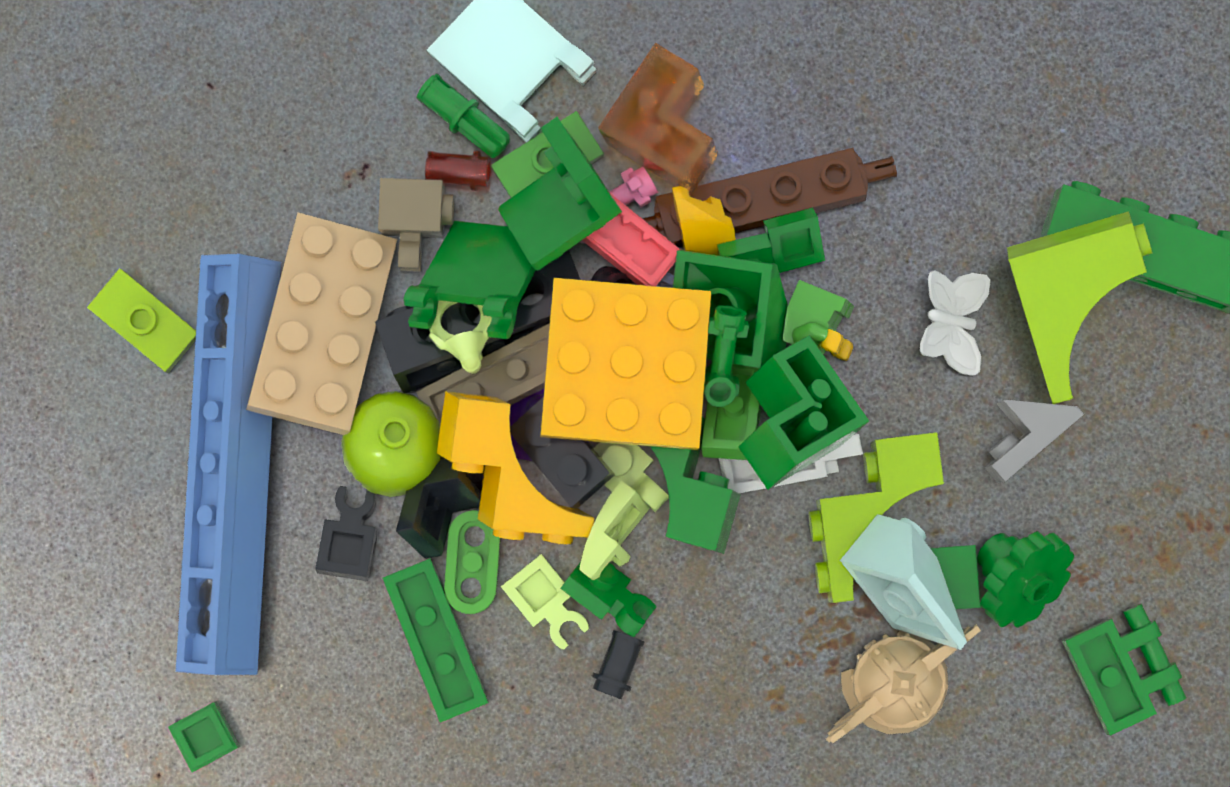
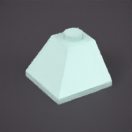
[840,514,967,650]

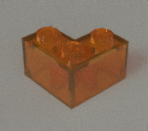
[598,43,719,196]

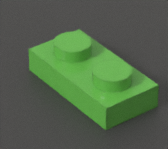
[702,364,761,460]

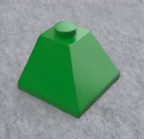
[673,250,788,368]

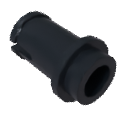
[592,630,645,700]

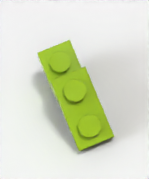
[808,432,944,603]

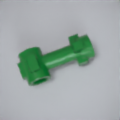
[704,306,749,407]

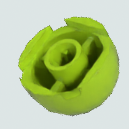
[341,391,441,497]

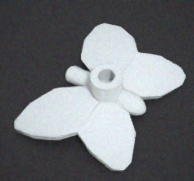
[920,271,990,376]

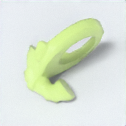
[429,301,492,374]

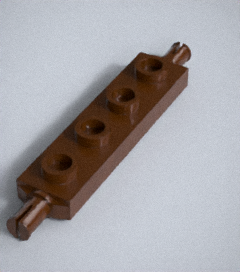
[642,147,897,247]

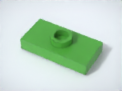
[491,111,604,198]

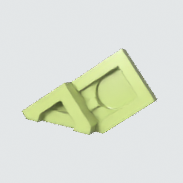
[580,480,650,580]

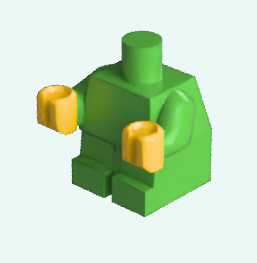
[783,280,854,361]

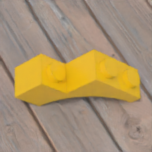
[437,391,594,544]

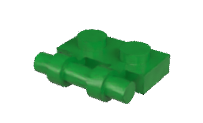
[1062,603,1187,736]

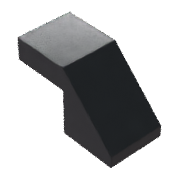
[396,456,485,559]

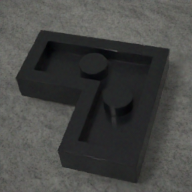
[510,397,615,509]

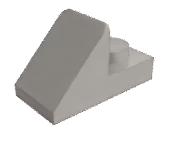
[984,400,1084,483]

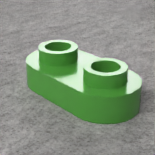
[444,510,501,614]

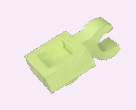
[594,442,669,512]

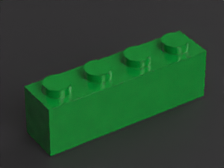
[1040,181,1230,314]

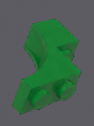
[650,417,741,554]

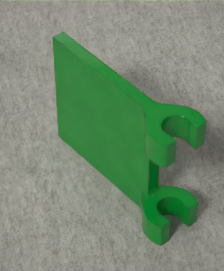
[403,221,536,339]

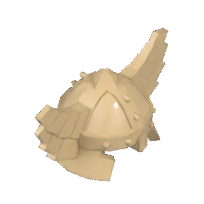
[826,624,981,743]

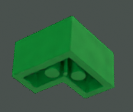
[738,335,869,490]

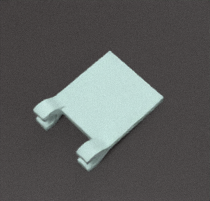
[427,0,597,143]

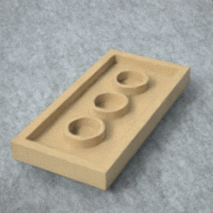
[246,213,397,435]

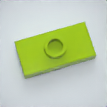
[87,268,196,373]

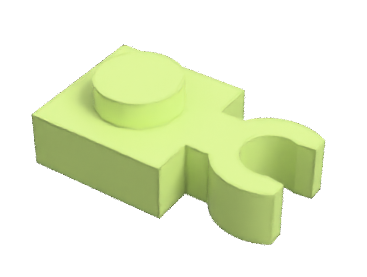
[501,554,589,650]

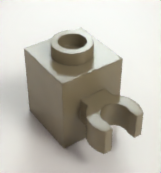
[378,178,454,272]

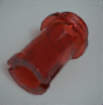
[425,150,491,192]

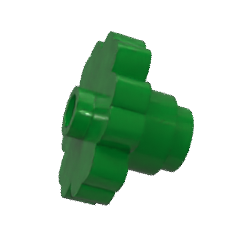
[977,531,1074,628]

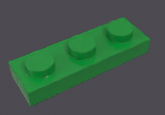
[382,558,489,723]

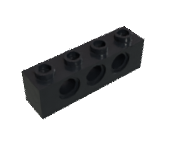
[375,250,581,393]

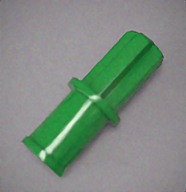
[416,73,510,158]

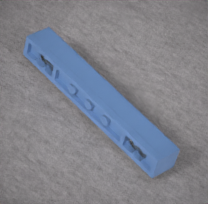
[176,254,281,675]

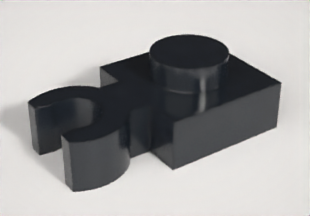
[315,486,377,581]

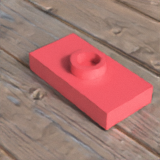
[582,193,681,286]

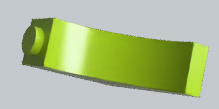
[1007,211,1152,404]

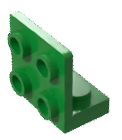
[498,117,622,270]

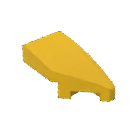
[672,186,736,255]

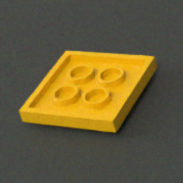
[540,278,711,450]

